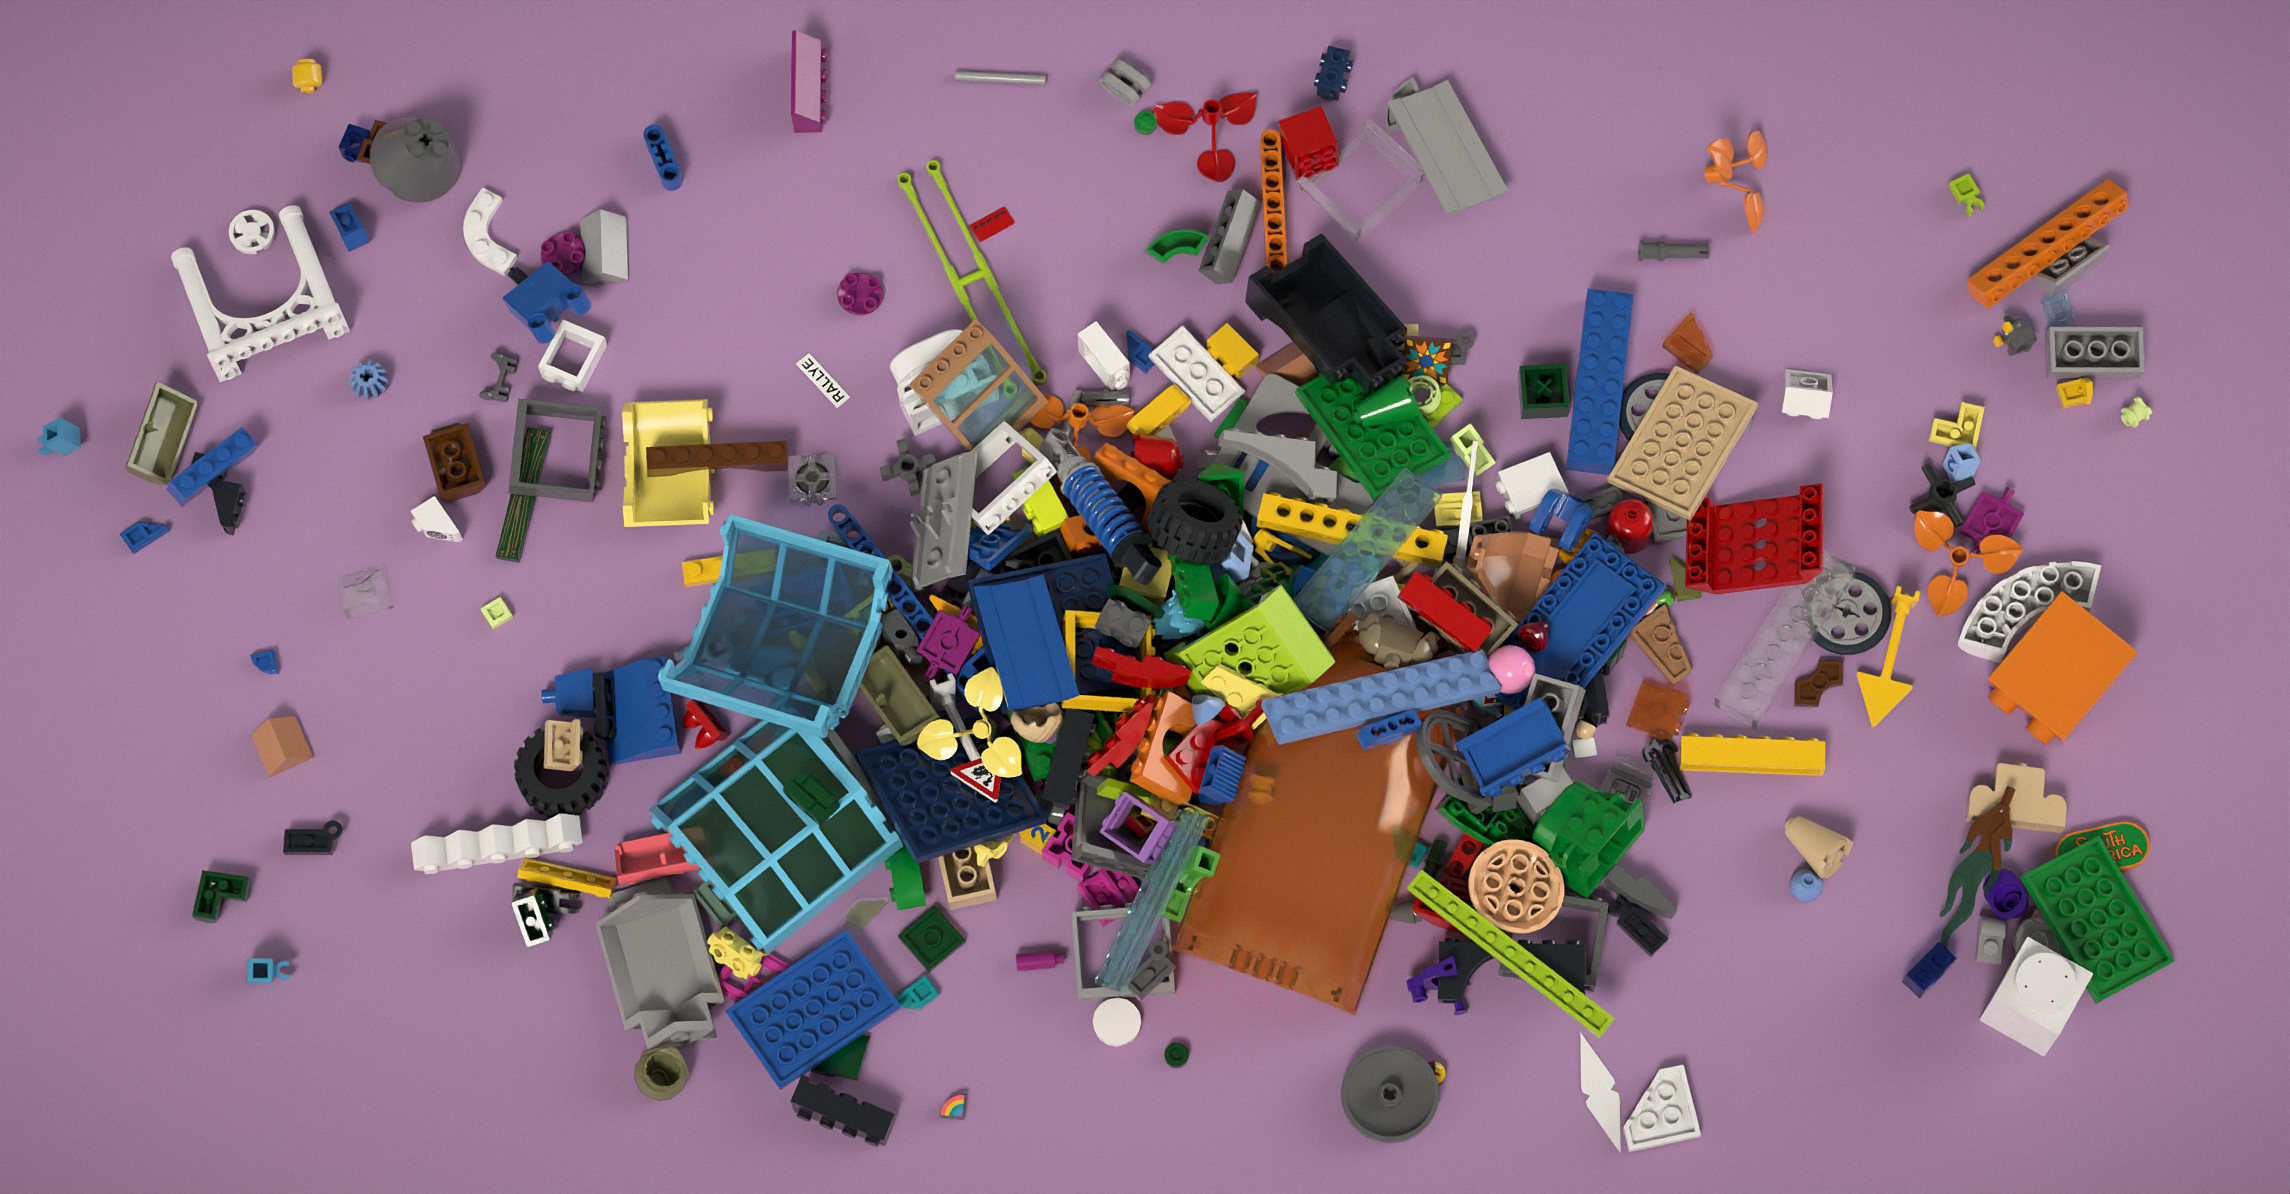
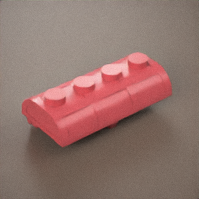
[614,825,715,885]

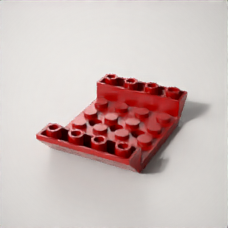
[1685,483,1824,595]

